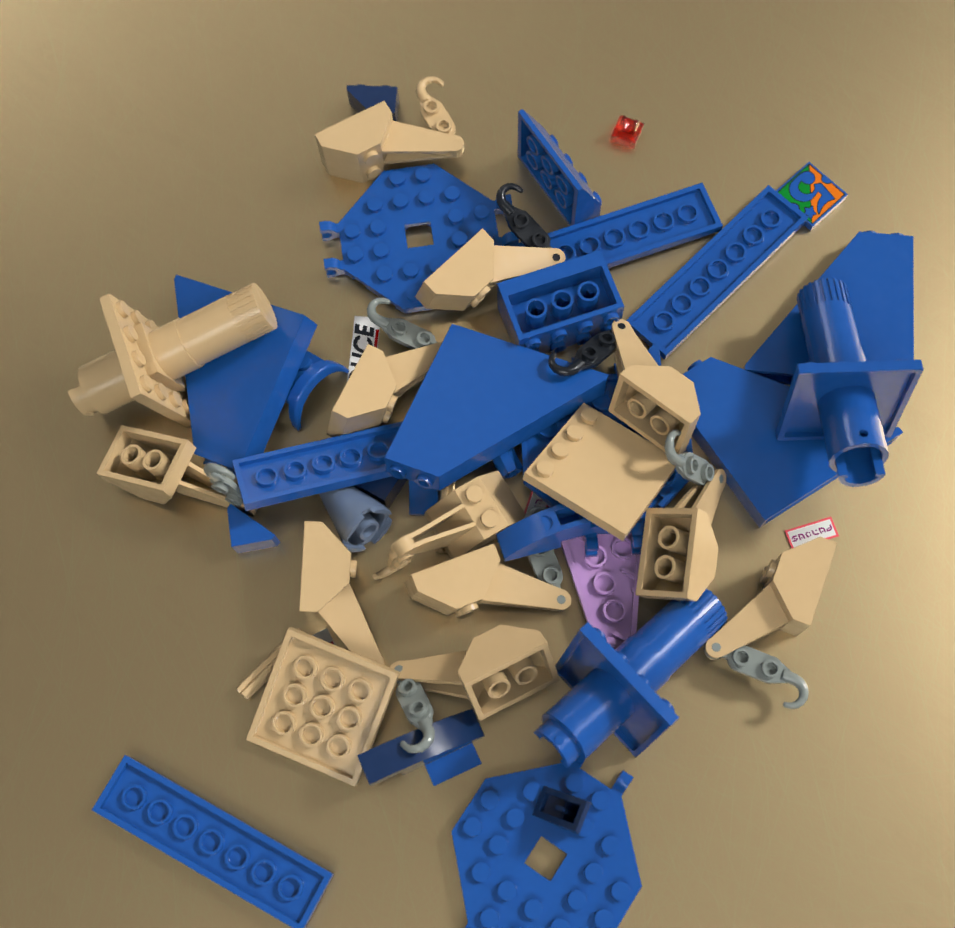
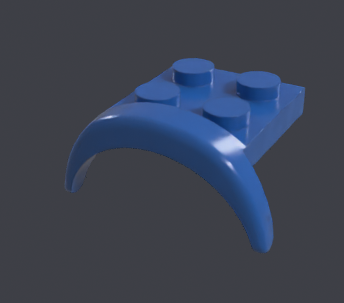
[285,351,349,431]

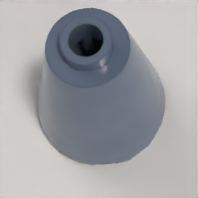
[319,486,392,553]

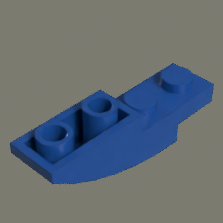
[496,503,604,562]

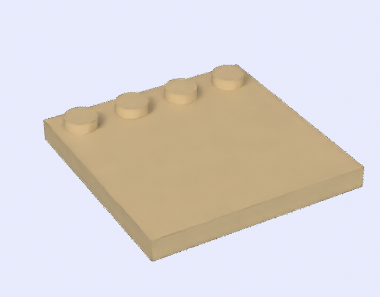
[523,403,676,541]
[246,627,400,786]

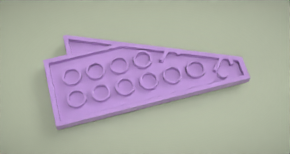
[547,504,641,649]

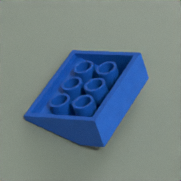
[518,109,602,226]

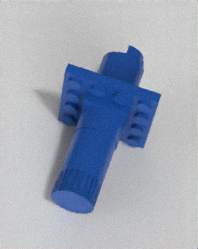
[775,278,924,487]
[533,588,728,769]

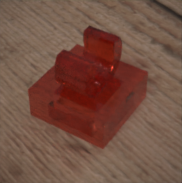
[611,115,644,149]

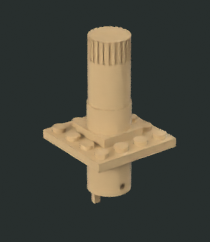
[68,282,278,428]

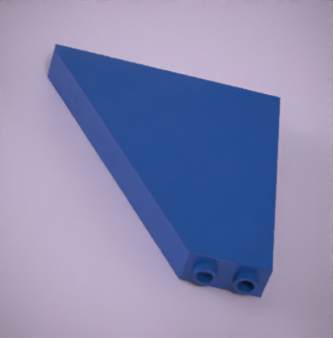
[743,231,914,385]
[174,275,317,477]
[385,324,609,490]
[683,357,903,528]

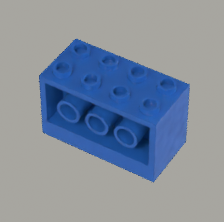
[497,250,624,354]

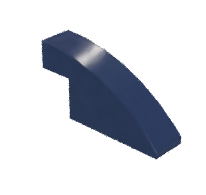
[357,709,485,786]

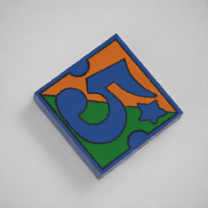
[776,162,848,231]

